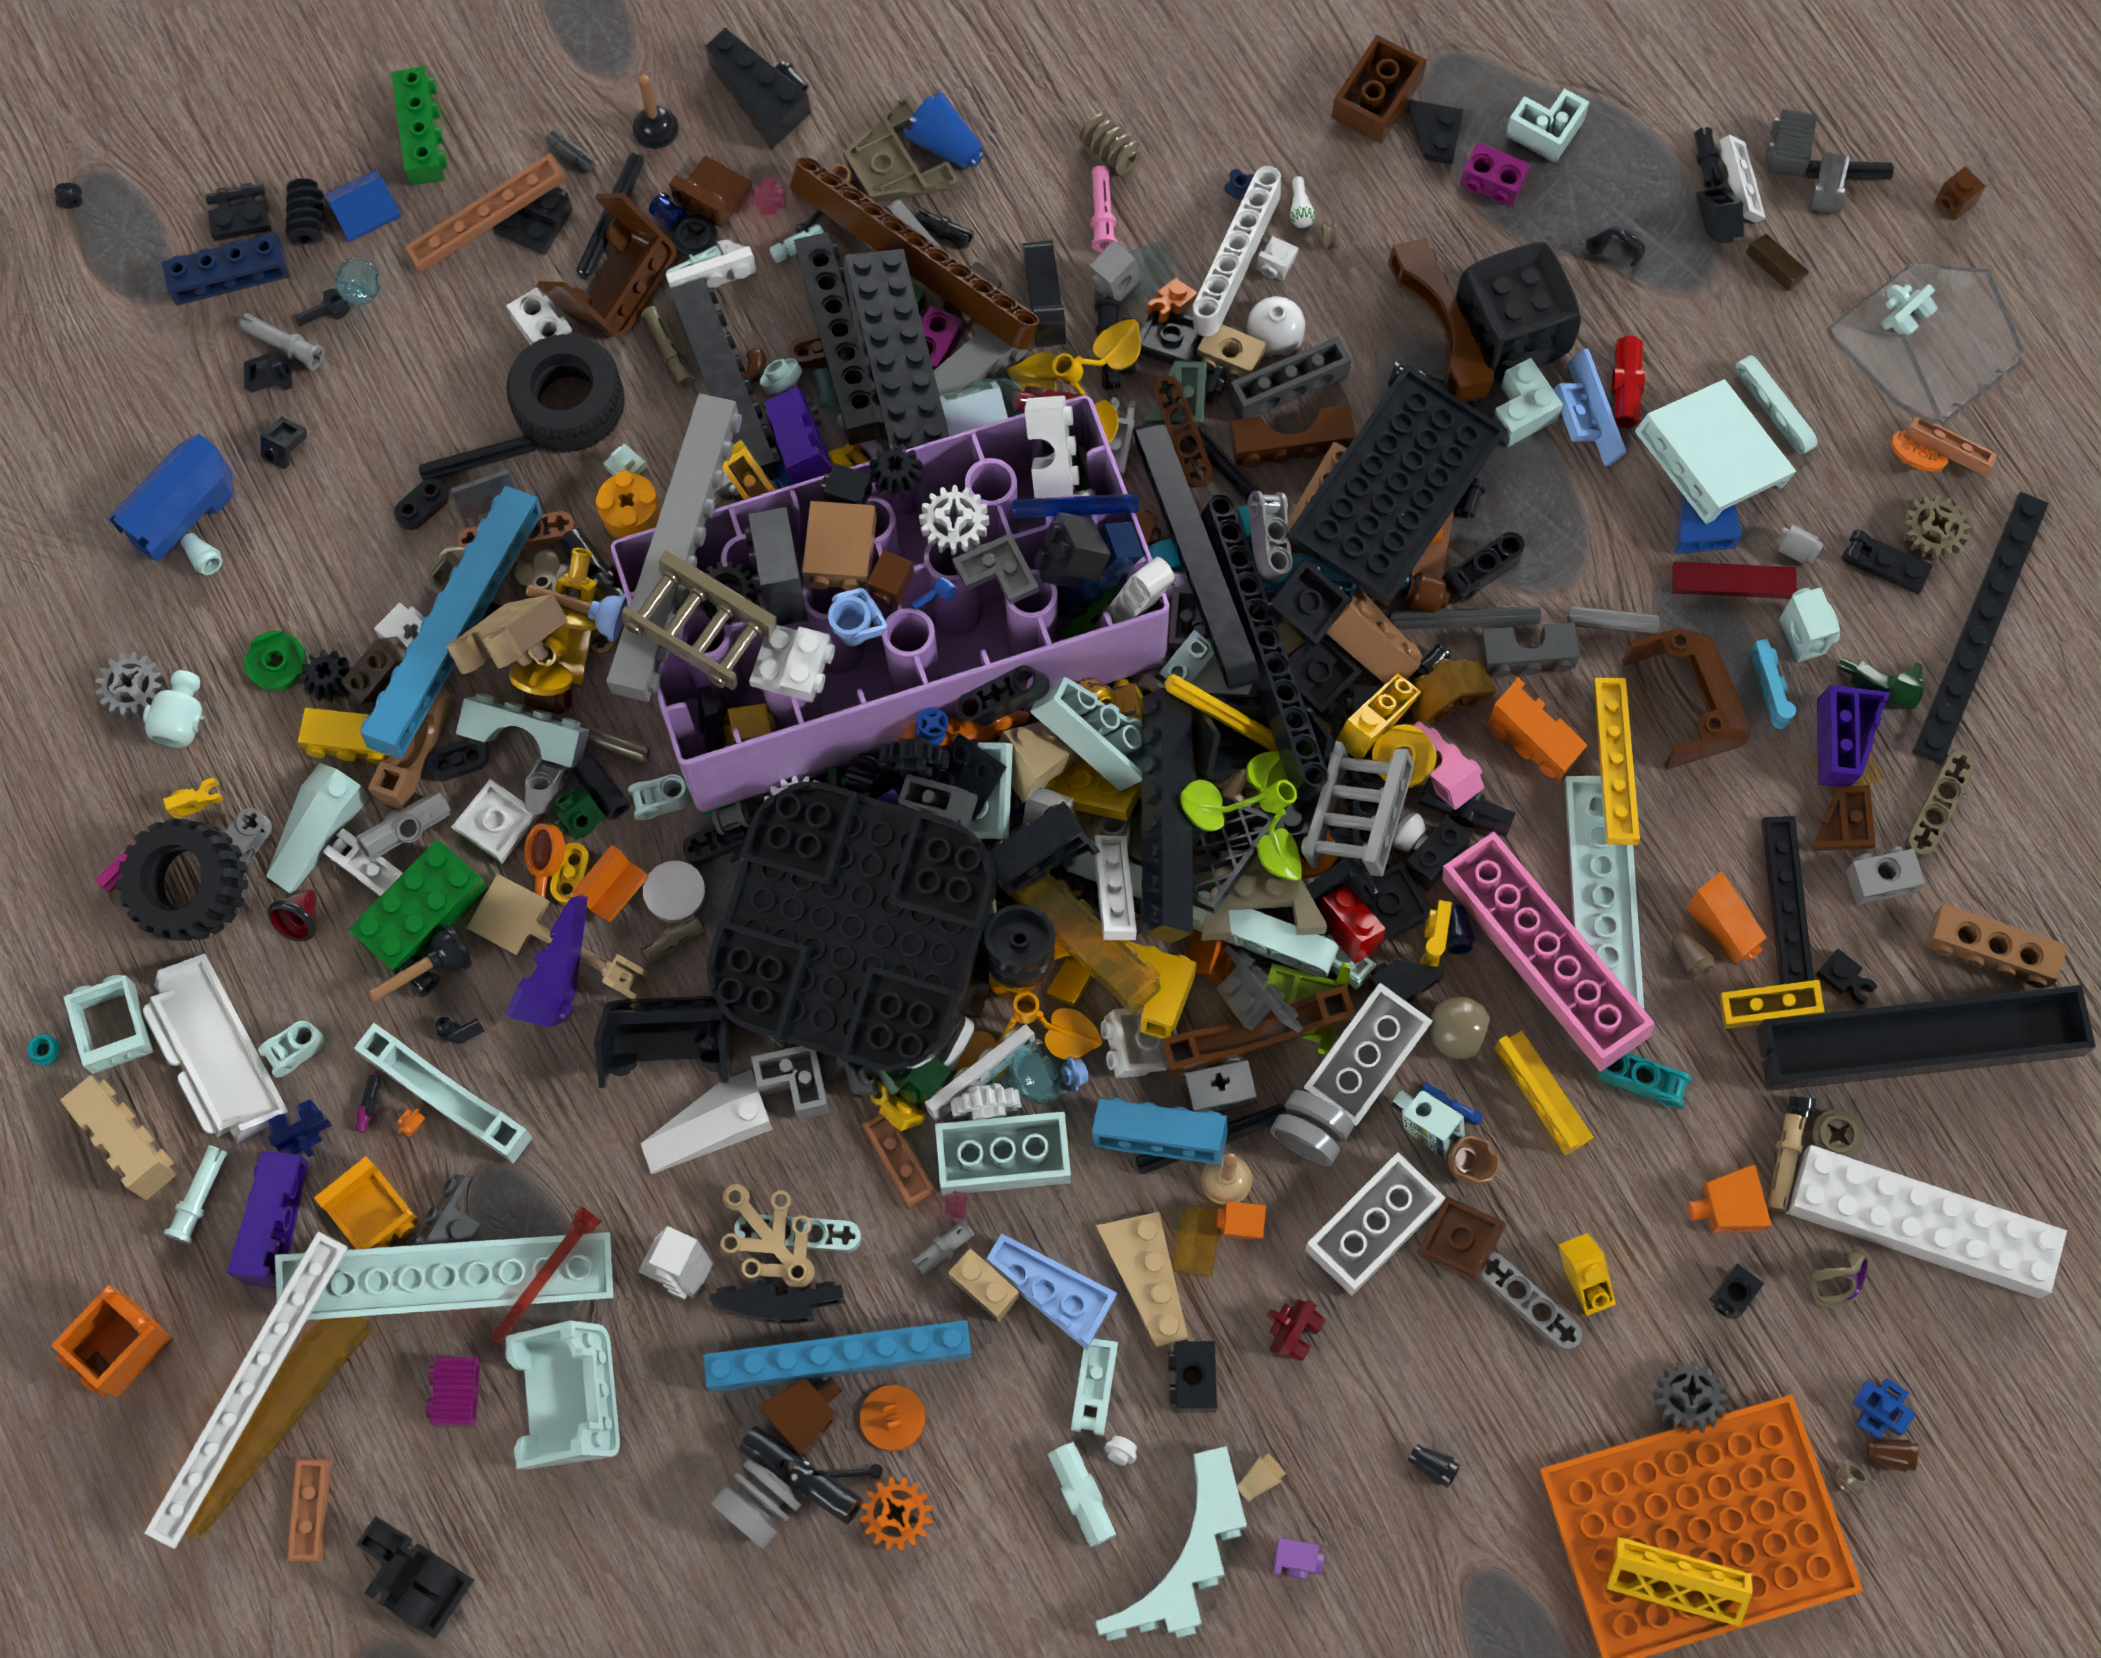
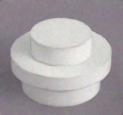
[1104,1436,1137,1466]

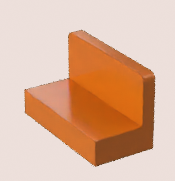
[572,845,648,923]
[1186,929,1240,984]

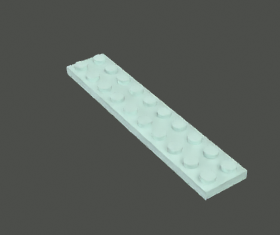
[275,1232,613,1320]

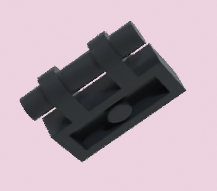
[205,182,272,242]

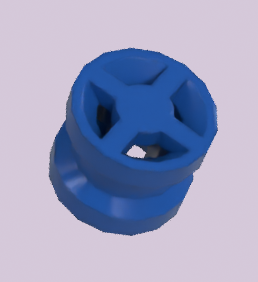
[914,708,949,746]

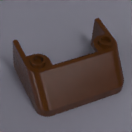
[536,193,676,337]
[1622,628,1751,770]

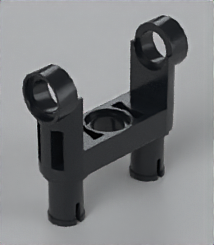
[1288,825,1383,936]

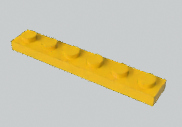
[1593,678,1640,845]

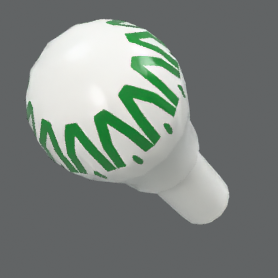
[1290,176,1315,228]

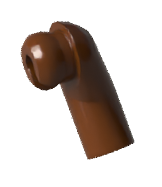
[741,348,767,385]

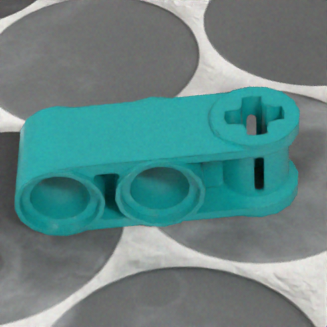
[1596,1053,1693,1109]

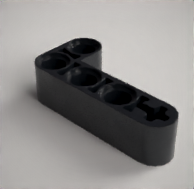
[1023,240,1066,348]

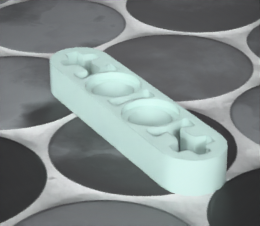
[1735,355,1817,455]
[734,1214,862,1253]

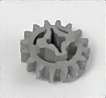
[95,652,165,719]

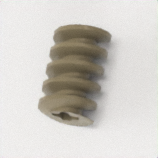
[1079,112,1141,176]

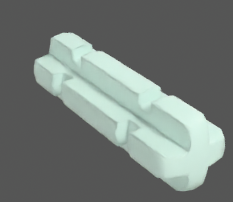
[770,224,824,263]

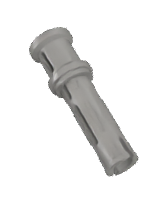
[239,313,325,370]

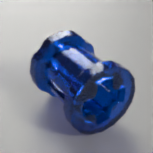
[648,192,688,231]

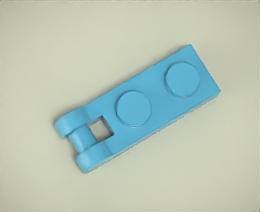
[1750,639,1796,729]

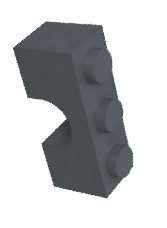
[1479,622,1580,677]

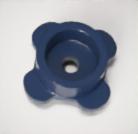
[1224,169,1254,200]

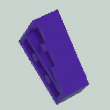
[765,387,833,483]
[1817,685,1890,787]

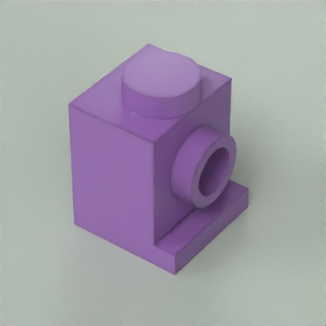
[1272,1538,1324,1580]

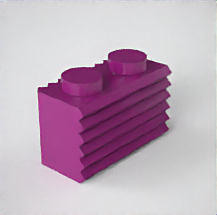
[426,1357,481,1428]

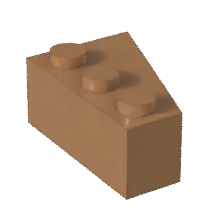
[1326,586,1422,684]

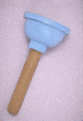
[526,584,628,642]

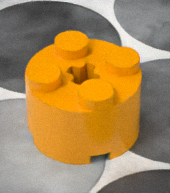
[595,470,661,539]

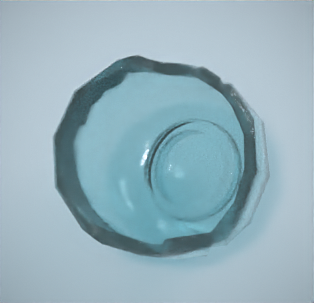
[334,257,380,305]

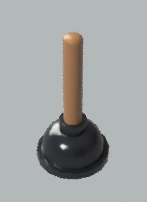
[633,75,679,149]
[368,923,472,1002]

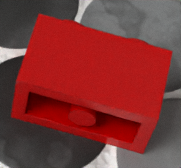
[1319,884,1386,964]

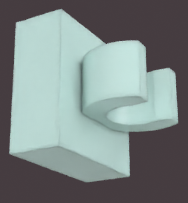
[603,443,647,476]

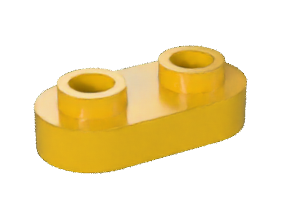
[550,843,591,905]

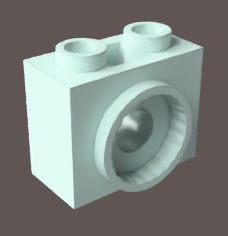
[1779,588,1840,663]

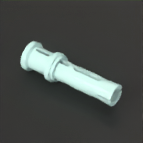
[163,1145,228,1245]

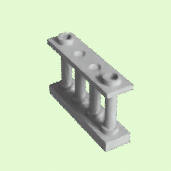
[1302,741,1415,877]

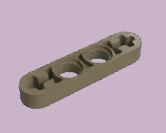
[1905,750,1975,859]

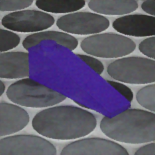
[505,894,588,1028]

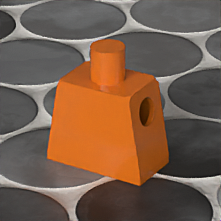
[1687,1165,1771,1233]

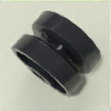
[984,904,1055,988]

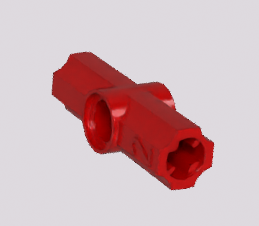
[1611,335,1645,428]

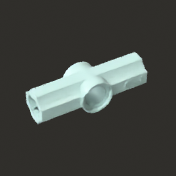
[1048,1442,1116,1548]

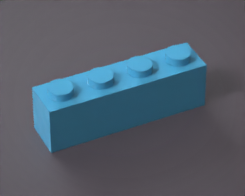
[1092,1098,1228,1165]

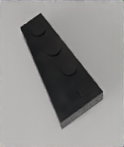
[705,27,811,150]

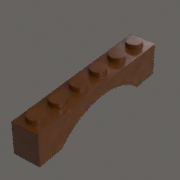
[1388,238,1494,402]
[1159,985,1356,1077]

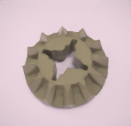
[1811,1109,1864,1158]

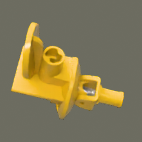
[509,548,597,696]

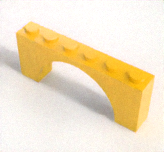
[989,916,1196,1039]

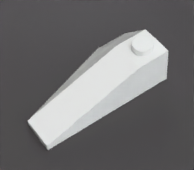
[641,1070,773,1174]

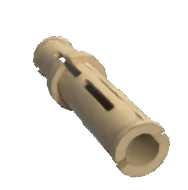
[1766,1113,1806,1213]

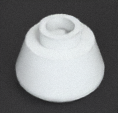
[1391,813,1429,853]

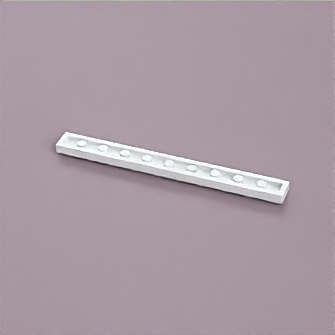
[145,1232,349,1549]

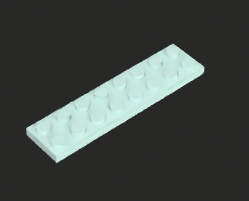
[1564,776,1644,1009]

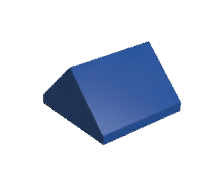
[324,170,402,242]

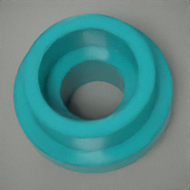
[27,1034,60,1066]

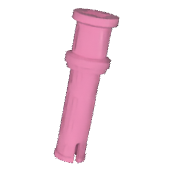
[1090,166,1118,253]

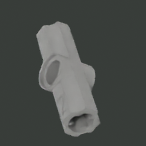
[356,791,451,861]

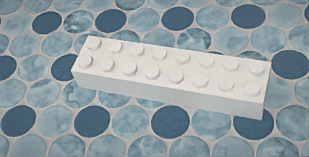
[1786,1145,2067,1299]

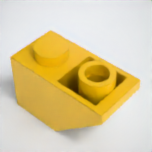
[1558,1233,1616,1316]

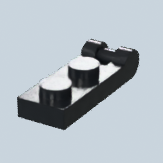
[1841,530,1933,595]
[698,685,724,753]

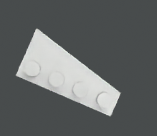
[638,1226,713,1300]

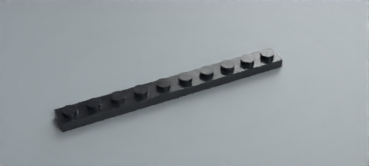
[1912,491,2049,765]

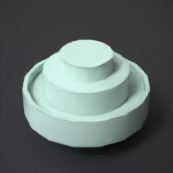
[760,358,802,394]

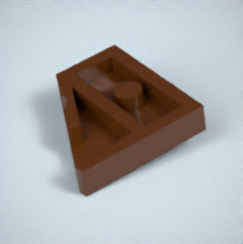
[1812,785,1876,851]

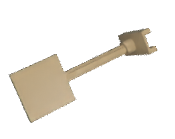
[467,874,649,999]

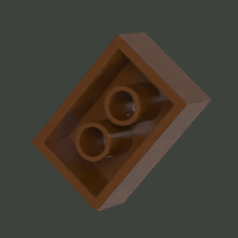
[1331,34,1427,144]

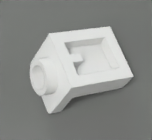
[1256,236,1299,281]

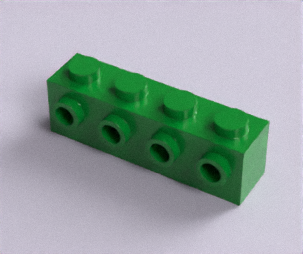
[391,66,448,186]

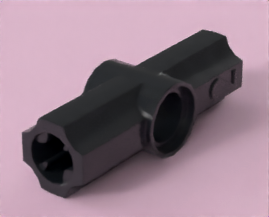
[1418,777,1516,838]

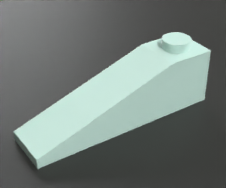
[266,763,369,895]

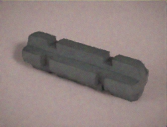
[546,130,596,173]

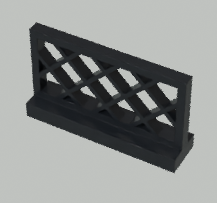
[1192,788,1279,914]

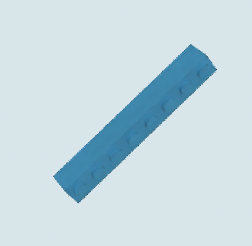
[703,1320,972,1393]

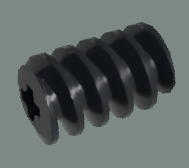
[285,178,324,244]

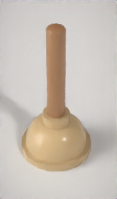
[1201,1153,1252,1206]

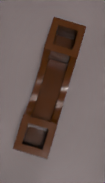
[1230,405,1356,467]

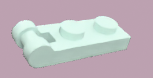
[1071,1338,1118,1436]

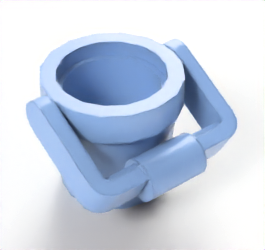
[828,588,887,646]

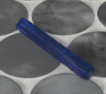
[1012,494,1139,518]

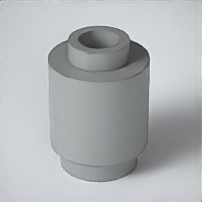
[1775,524,1824,565]

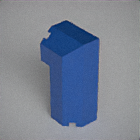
[107,434,233,562]

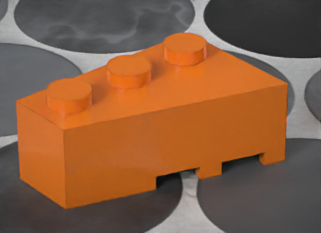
[1487,677,1588,782]

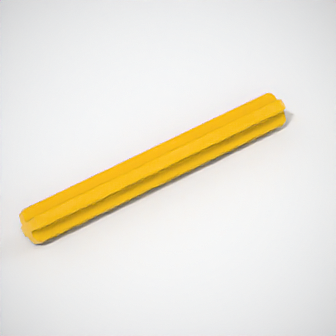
[1164,674,1278,751]

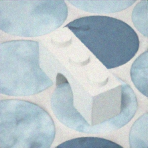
[1025,396,1079,499]

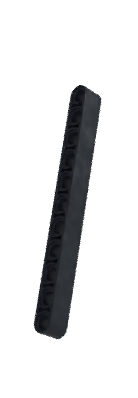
[1133,420,1260,690]
[1200,493,1329,801]

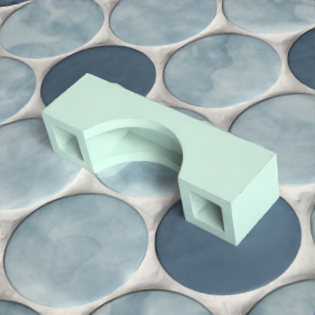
[456,693,589,768]

